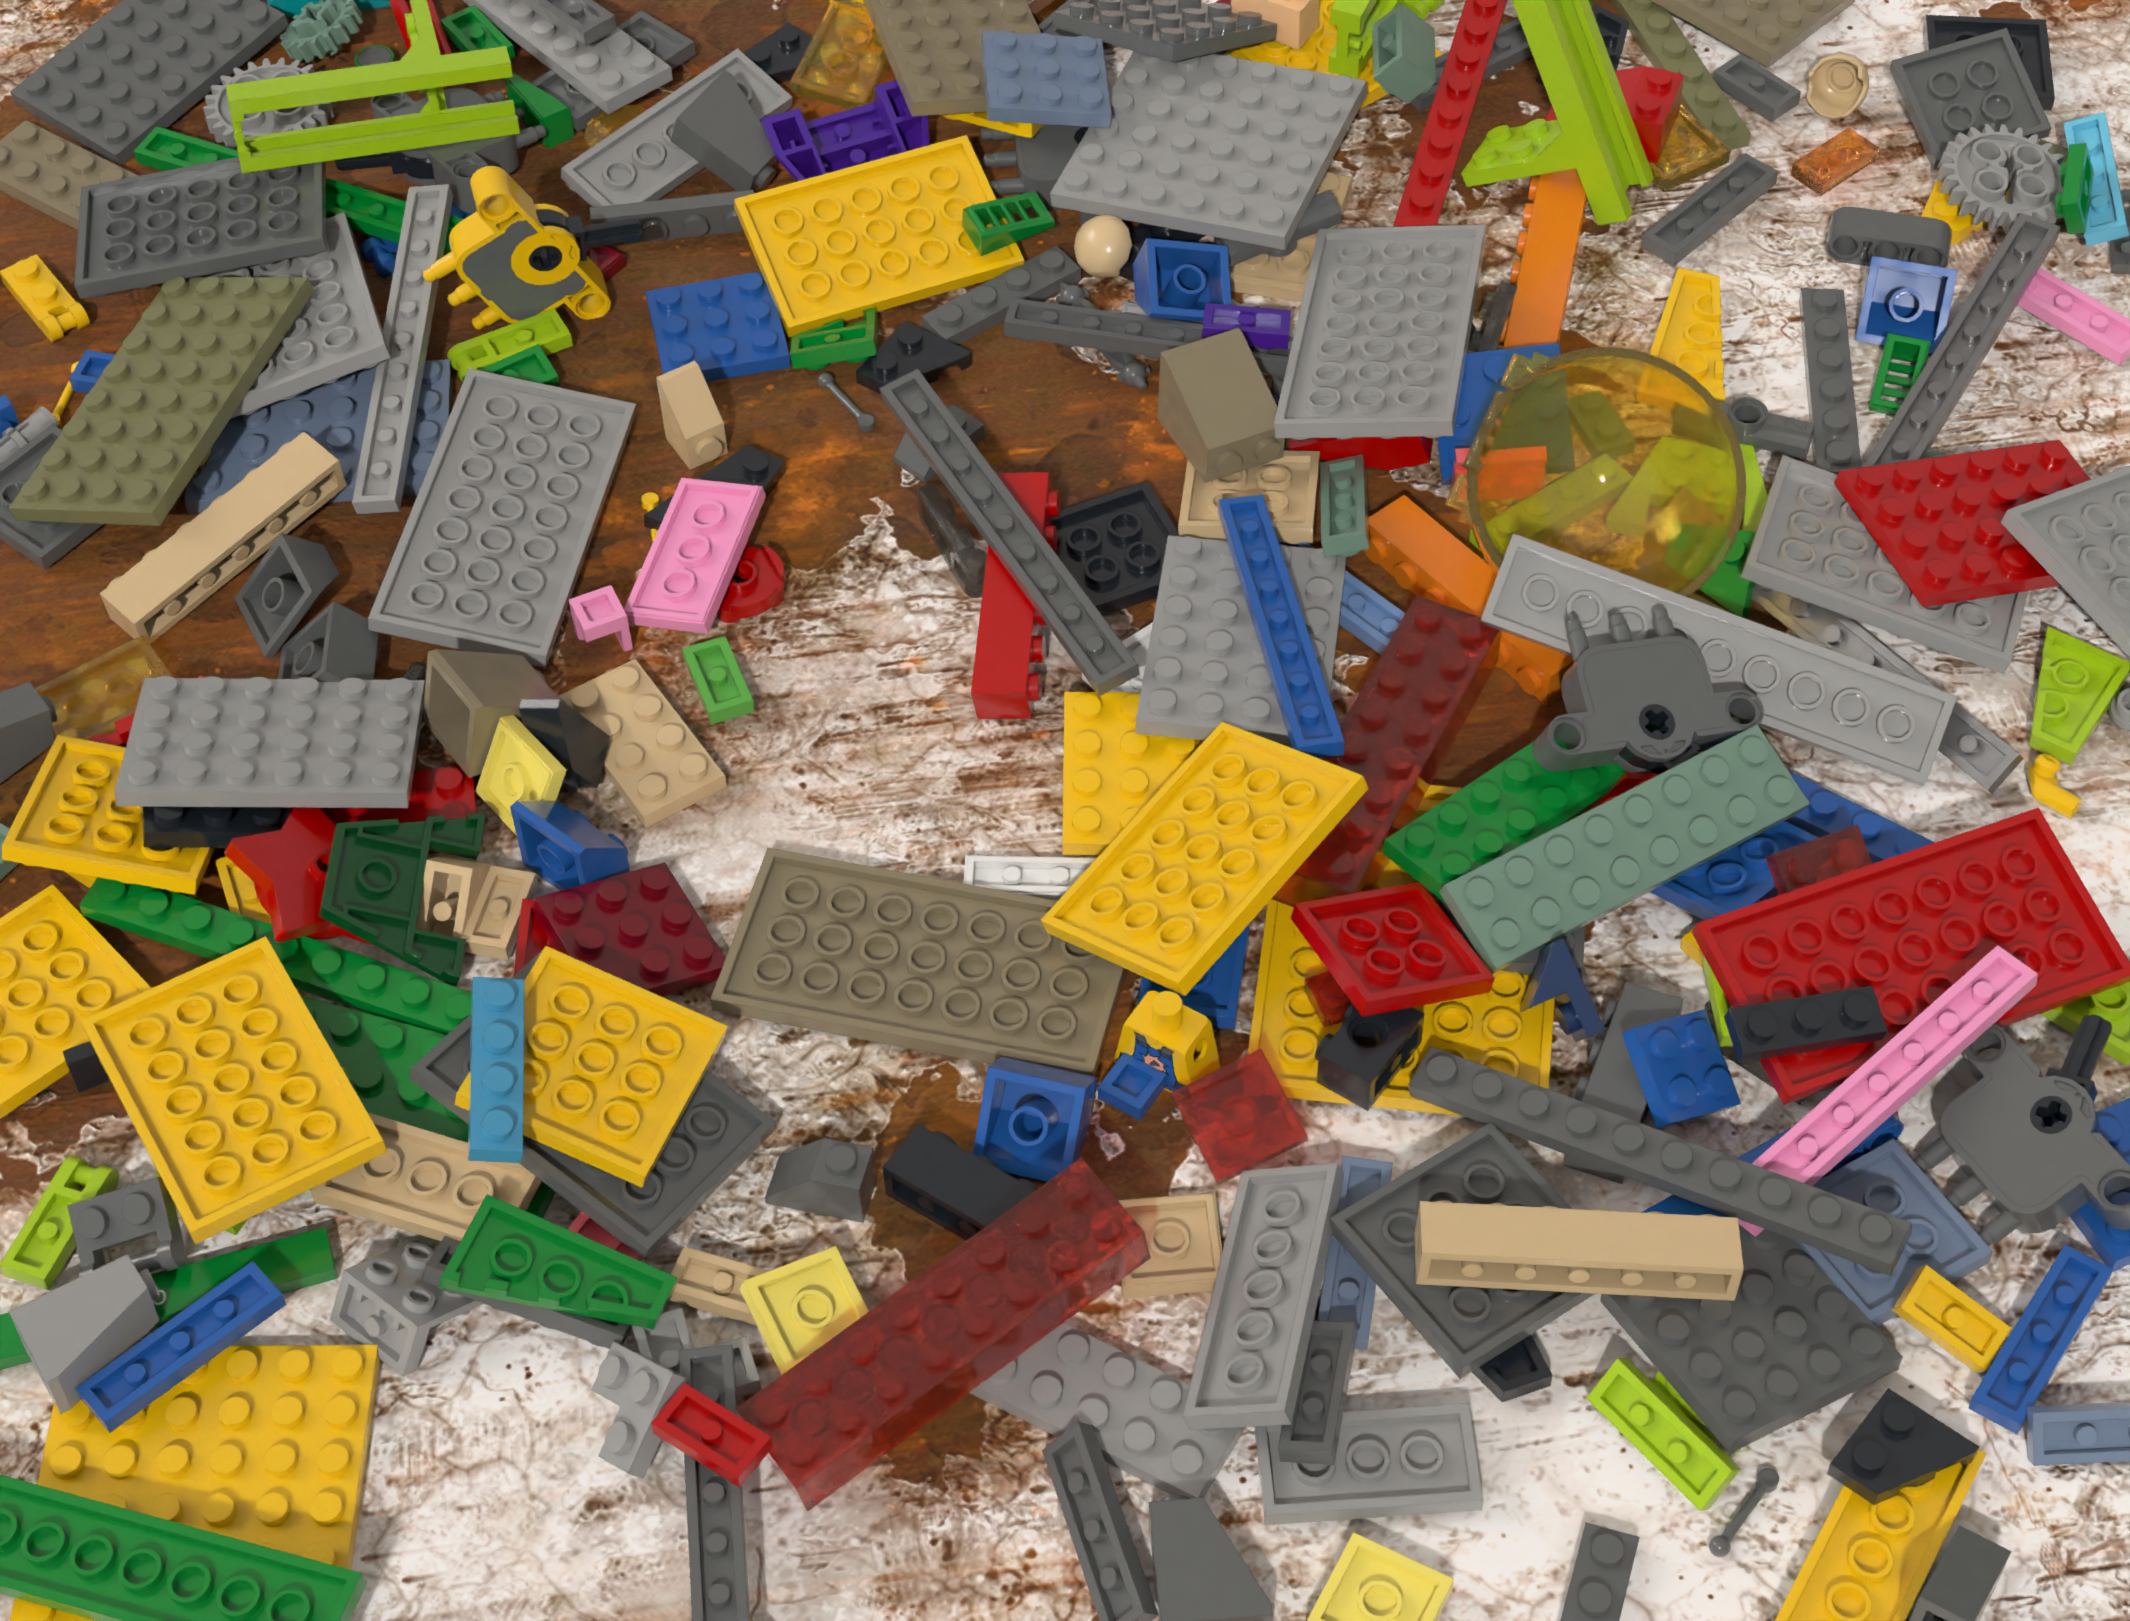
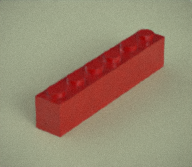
[971,472,1061,719]

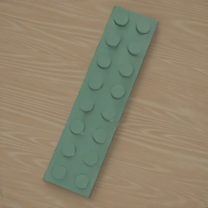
[1439,725,1810,975]

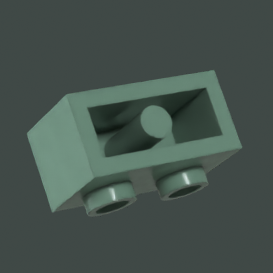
[1372,3,1436,104]

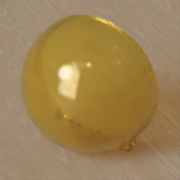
[1445,347,1746,597]

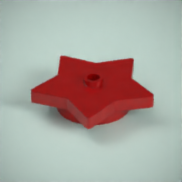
[224,807,378,948]

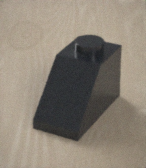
[519,699,610,793]

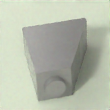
[9,1254,160,1414]

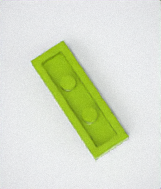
[1586,1358,1741,1511]

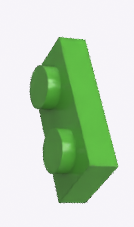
[682,636,755,725]

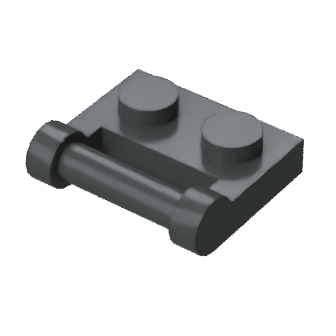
[67,1177,187,1277]

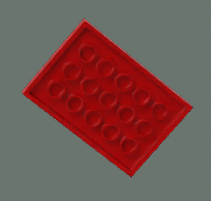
[1834,440,2091,607]

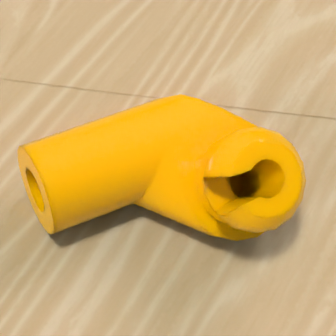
[2027,754,2082,819]

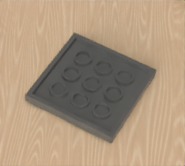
[1053,0,1277,62]
[1329,1122,1595,1379]
[1600,1224,1903,1454]

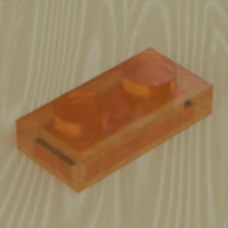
[1791,127,1879,196]

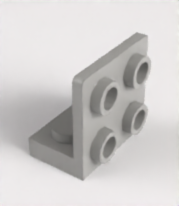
[330,1240,484,1377]

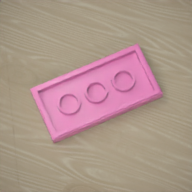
[624,477,766,634]

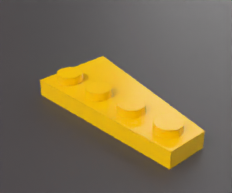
[1639,267,1725,403]

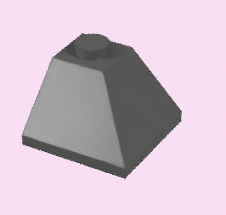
[234,533,340,659]

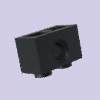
[1315,1003,1425,1111]

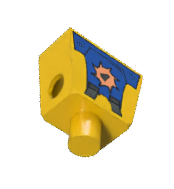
[1114,990,1221,1105]

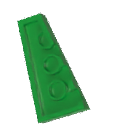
[439,1194,678,1330]

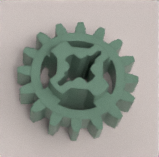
[280,0,363,63]

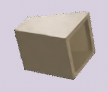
[1157,328,1285,483]
[423,649,567,778]

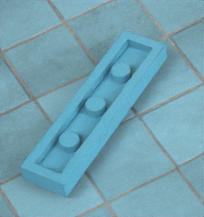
[2063,112,2129,247]

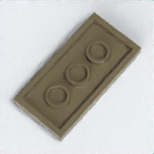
[0,120,138,230]

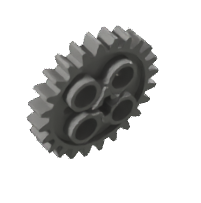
[203,58,336,149]
[1937,124,2064,235]

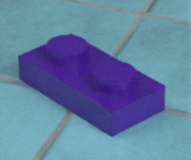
[1202,303,1291,350]

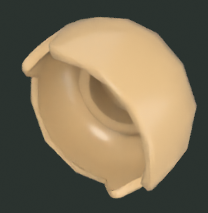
[1806,52,1869,119]
[1074,215,1132,280]

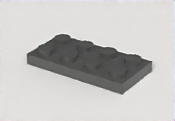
[531,10,696,132]

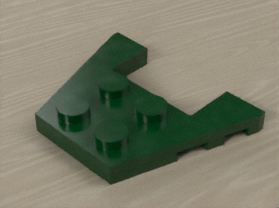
[318,813,486,986]

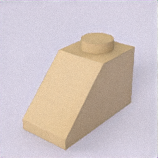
[656,361,728,470]
[416,854,491,954]

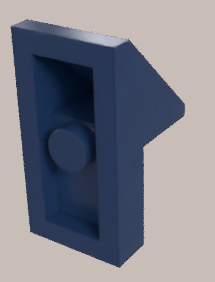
[1520,938,1606,1042]

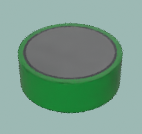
[355,45,395,67]

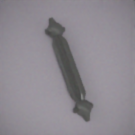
[1056,282,1150,390]

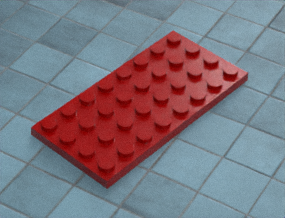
[1692,808,2130,1105]

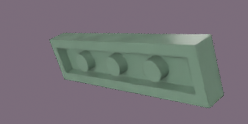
[1320,454,1369,557]

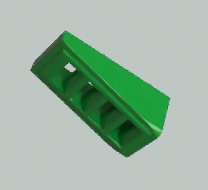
[504,72,574,149]
[962,192,1055,256]
[1869,333,1931,415]

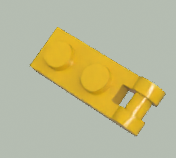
[0,254,90,343]

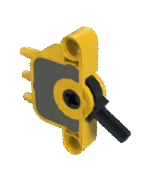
[423,166,642,330]

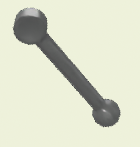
[817,372,875,432]
[1709,1468,1779,1557]

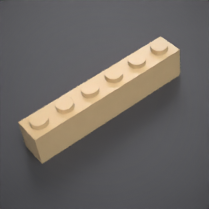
[100,432,347,648]
[1414,1200,1744,1301]

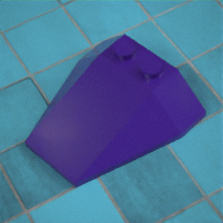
[761,80,929,181]

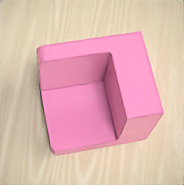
[569,585,633,652]

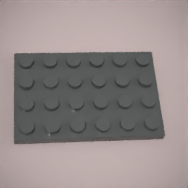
[10,0,289,167]
[74,157,327,299]
[409,950,776,1260]

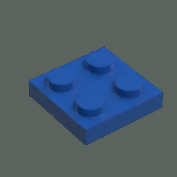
[1622,1009,1741,1129]

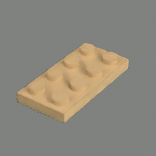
[558,659,727,828]
[311,1112,542,1242]

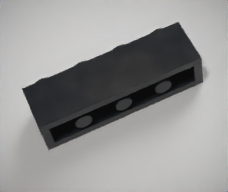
[883,1124,1088,1291]

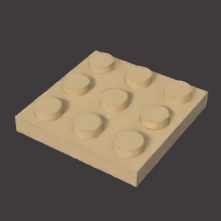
[1178,450,1320,544]

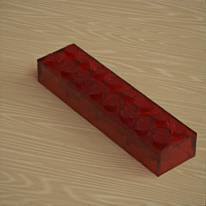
[1272,595,1501,907]
[736,1158,1151,1511]

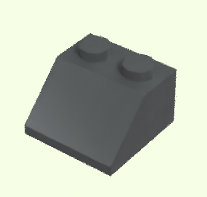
[278,601,380,682]

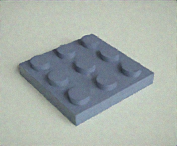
[981,31,1112,128]
[1795,1139,1993,1327]

